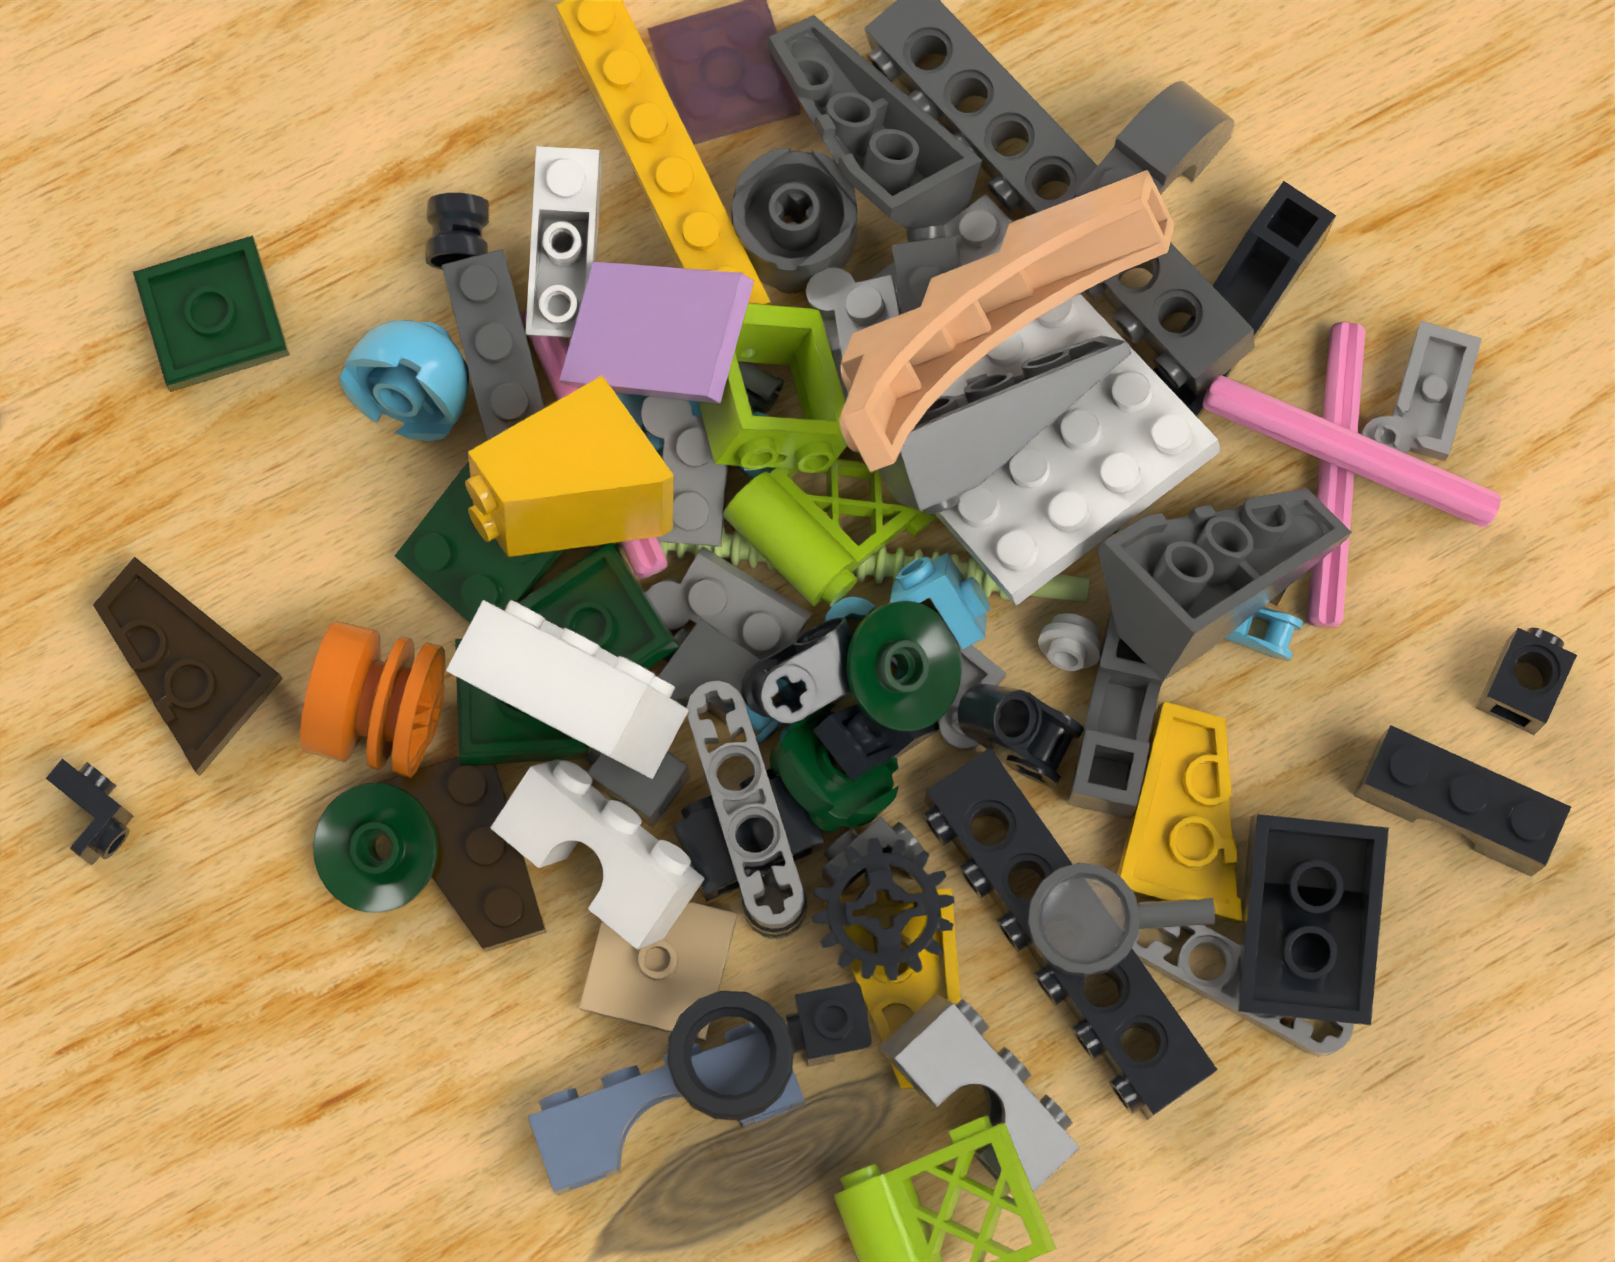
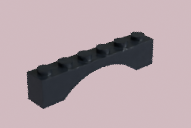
[1114,181,1336,534]

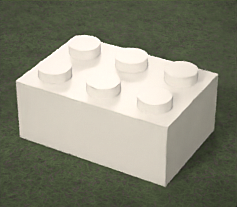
[446,600,689,779]

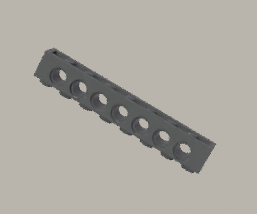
[864,0,1255,397]

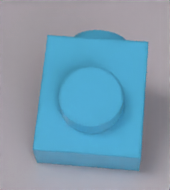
[890,552,990,649]

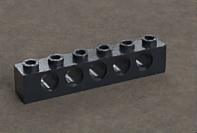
[922,748,1218,1120]

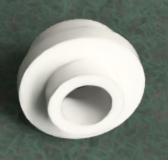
[1038,613,1102,671]

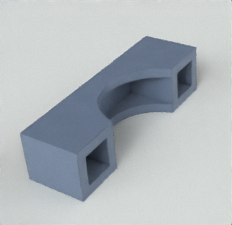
[528,1022,805,1195]

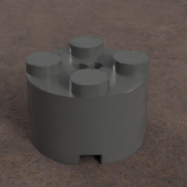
[731,148,857,294]

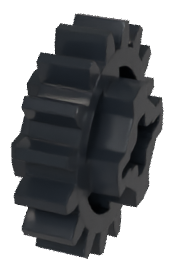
[811,838,955,981]

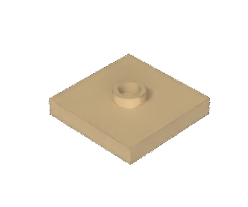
[579,902,738,1042]

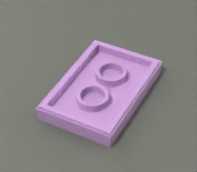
[559,261,754,403]

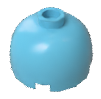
[340,320,469,442]

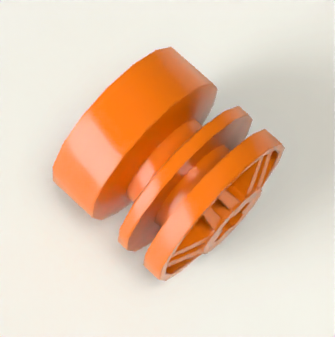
[300,620,445,778]

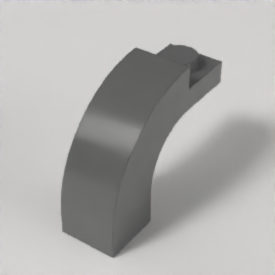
[1073,81,1235,199]

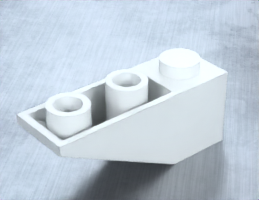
[526,146,603,338]

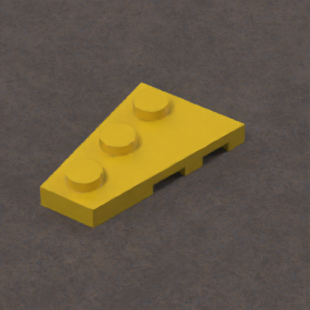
[1117,701,1242,924]
[822,888,966,1090]

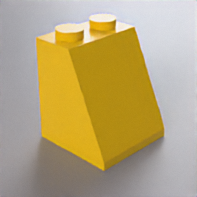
[465,375,674,557]

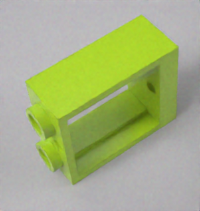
[698,303,847,473]

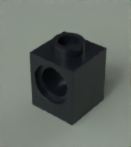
[1476,627,1577,735]

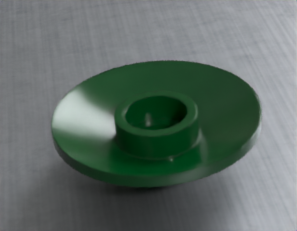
[847,601,962,731]
[313,783,438,913]

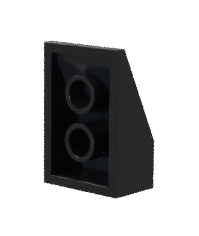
[1238,814,1389,1025]

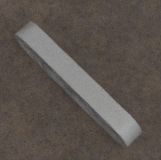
[687,681,804,929]
[1119,901,1354,1056]

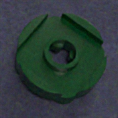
[769,703,899,831]

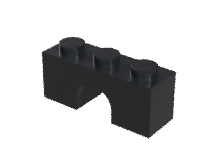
[1354,725,1571,877]

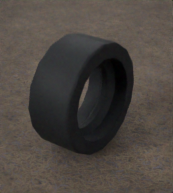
[667,990,794,1121]

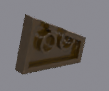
[93,557,283,776]
[376,757,547,952]

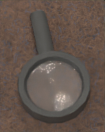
[1027,863,1215,977]

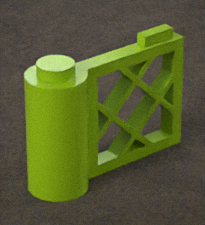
[723,458,938,606]
[833,1115,1056,1262]

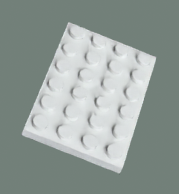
[821,194,1221,606]

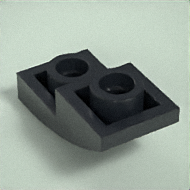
[813,704,939,781]

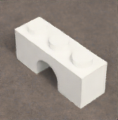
[491,759,705,949]

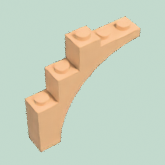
[840,170,1175,472]

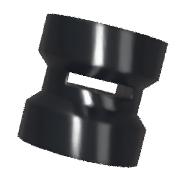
[425,193,490,270]

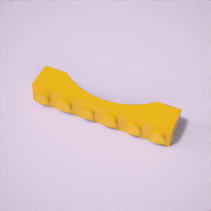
[556,0,771,305]

